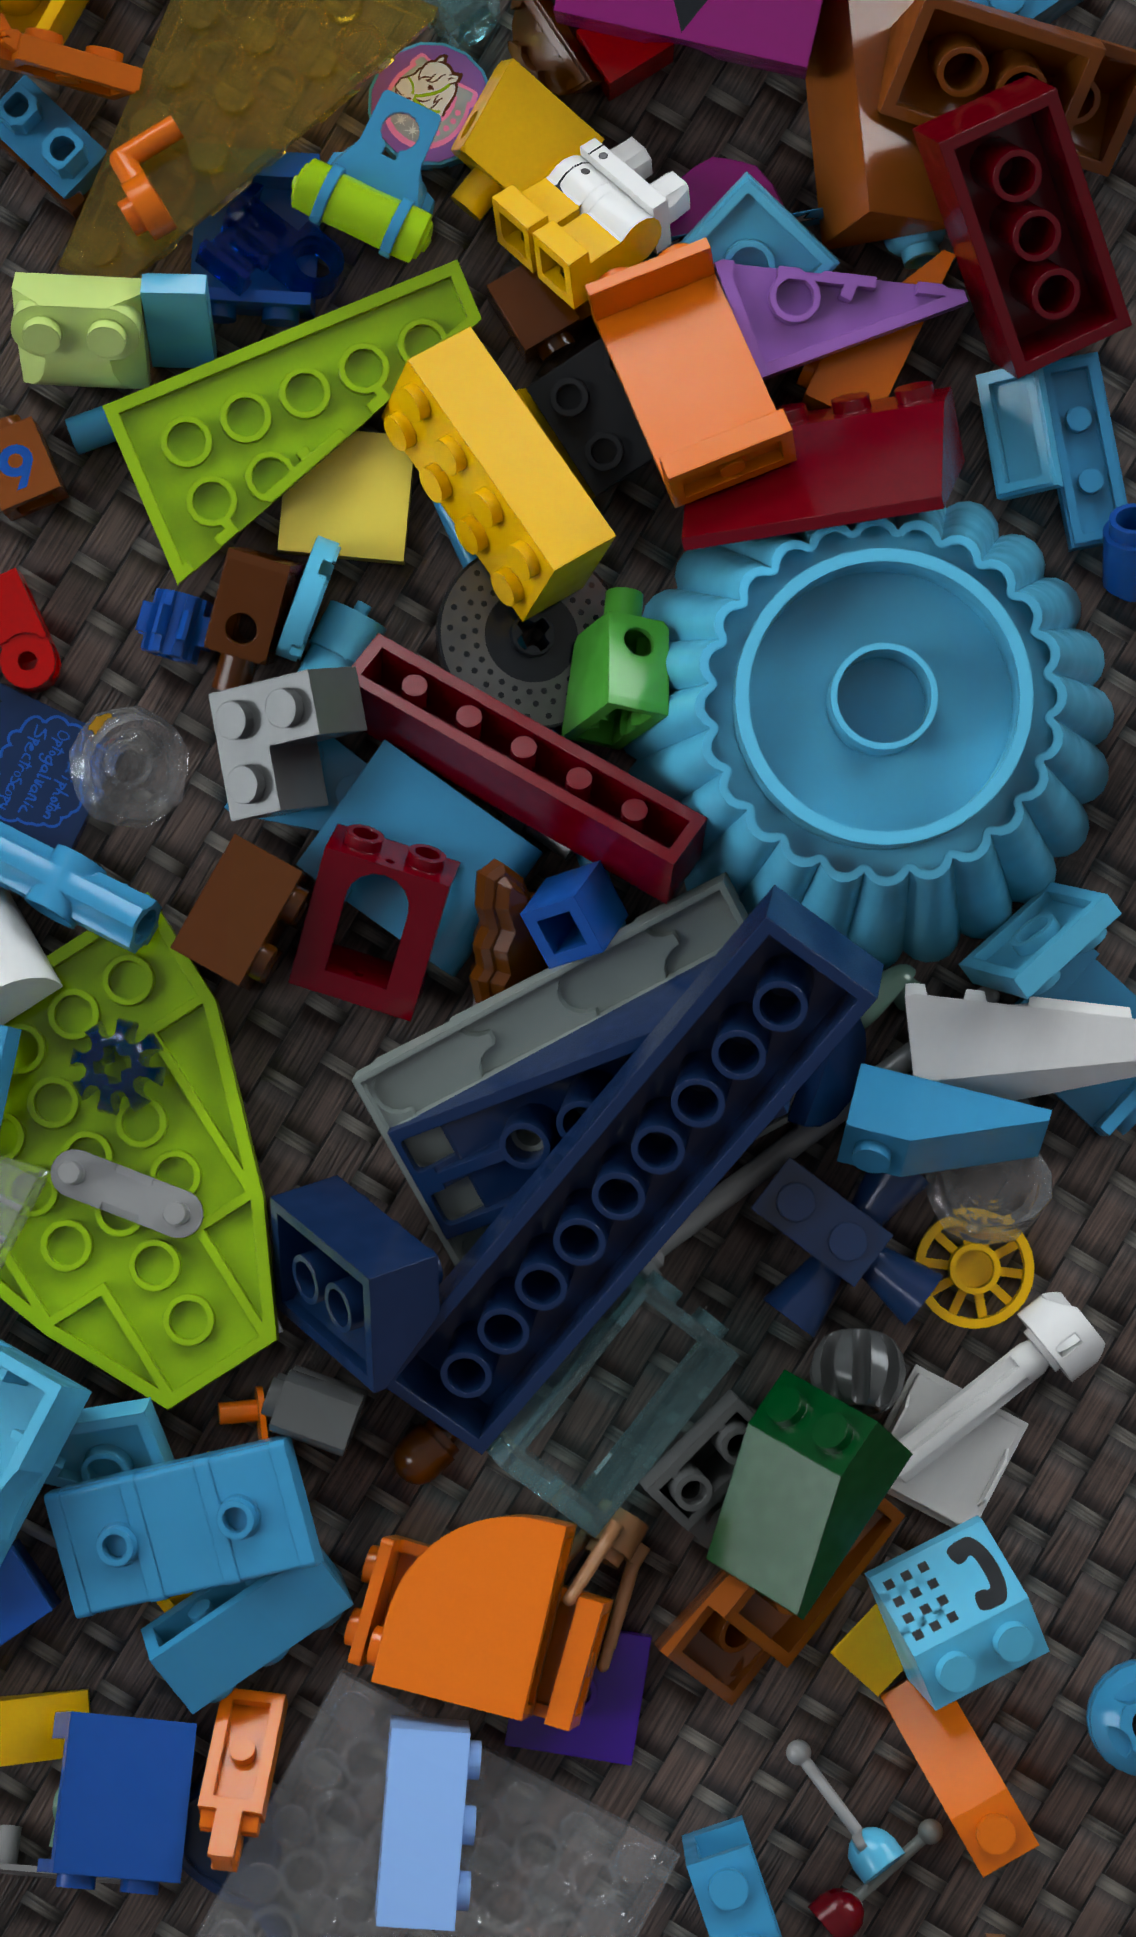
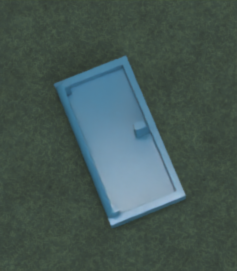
[44,1435,324,1619]

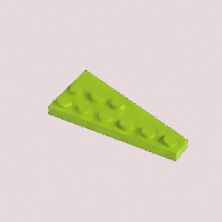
[102,260,482,586]

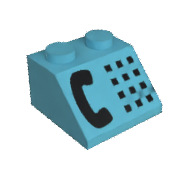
[864,1515,1050,1710]

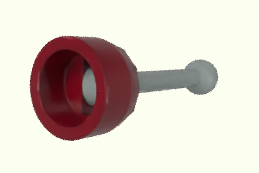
[807,1818,943,1937]

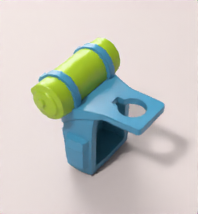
[291,90,441,263]

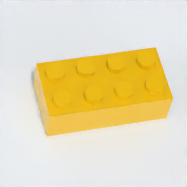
[381,326,616,622]

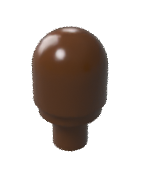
[393,1418,460,1485]

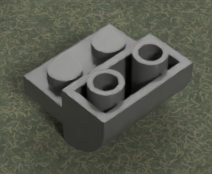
[639,1389,755,1549]

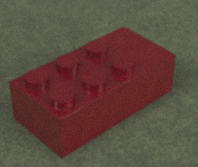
[912,75,1132,379]

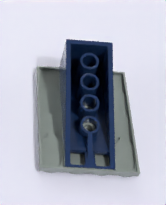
[352,872,796,1267]

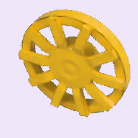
[914,1208,1035,1329]

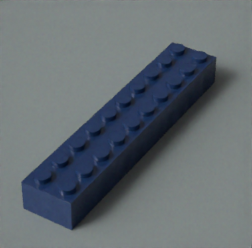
[387,885,884,1455]

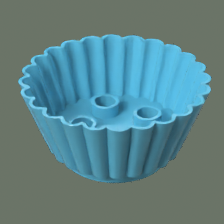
[623,501,1114,970]

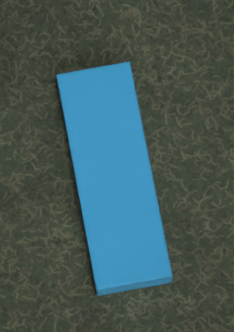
[1043,352,1128,552]

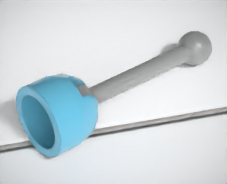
[786,1739,905,1885]

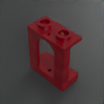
[288,824,461,1022]

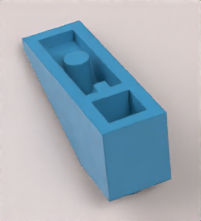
[837,1063,1052,1177]

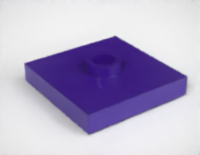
[505,1627,652,1766]

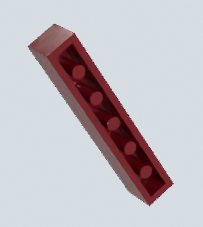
[351,633,708,904]

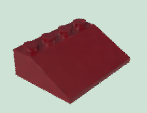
[682,381,965,551]

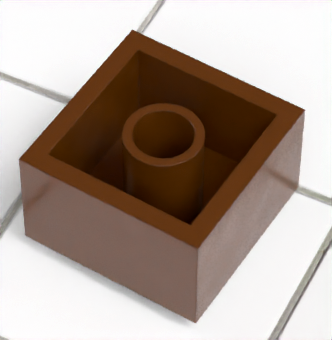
[170,834,312,991]

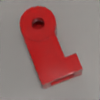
[0,568,62,693]

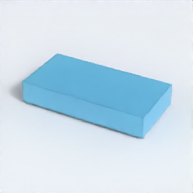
[140,273,217,368]
[975,367,1063,501]

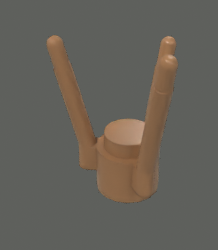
[563,1501,651,1672]

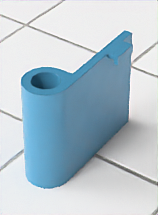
[296,740,543,977]

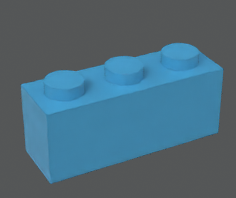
[141,1546,354,1714]

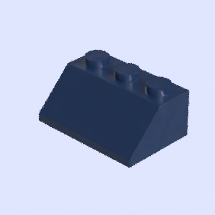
[270,1175,443,1393]

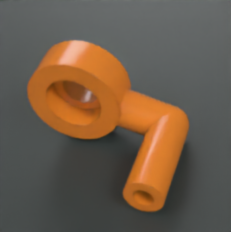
[109,115,184,241]

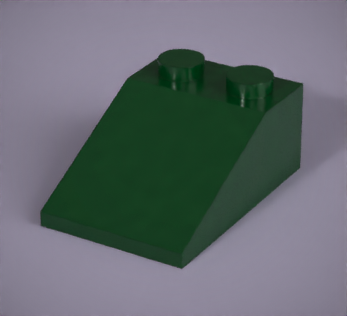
[706,1369,913,1620]

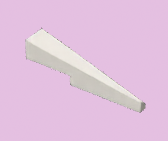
[905,983,1136,1101]

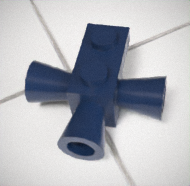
[750,1157,943,1338]

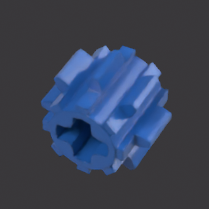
[135,588,213,665]

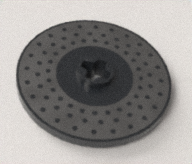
[435,557,609,730]

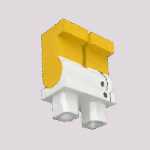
[492,137,690,310]

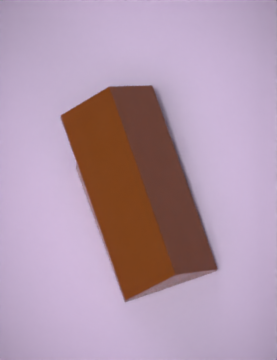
[805,0,946,250]
[877,0,1136,177]
[654,1497,905,1706]

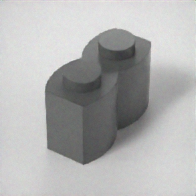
[261,1365,368,1457]

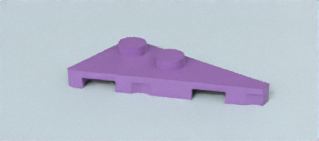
[714,259,968,381]

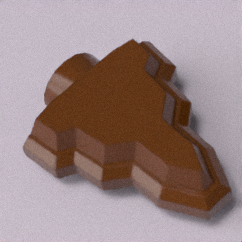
[469,859,548,1003]

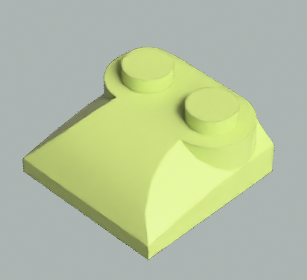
[11,272,151,389]

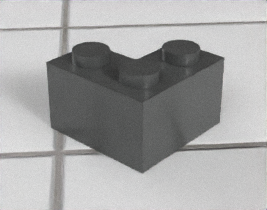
[208,666,367,821]

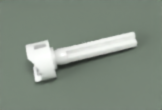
[898,1292,1105,1484]

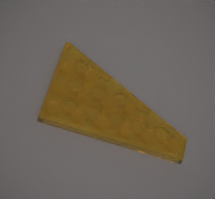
[59,0,439,278]

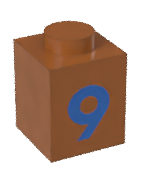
[0,414,69,521]

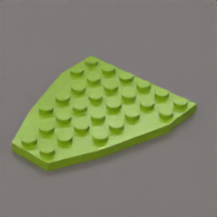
[0,892,280,1410]

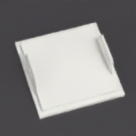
[883,1364,1029,1528]

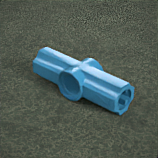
[0,821,162,954]

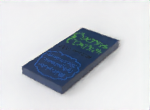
[0,683,126,850]

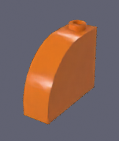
[367,1514,577,1721]

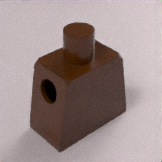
[204,547,306,691]

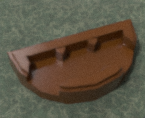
[508,0,604,95]

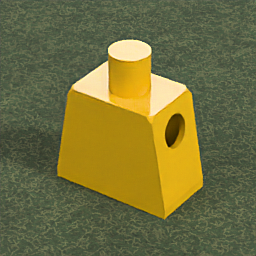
[450,58,605,222]

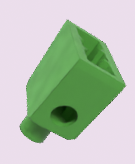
[561,587,669,750]

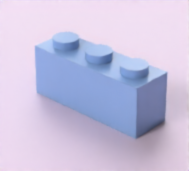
[375,1715,482,1931]

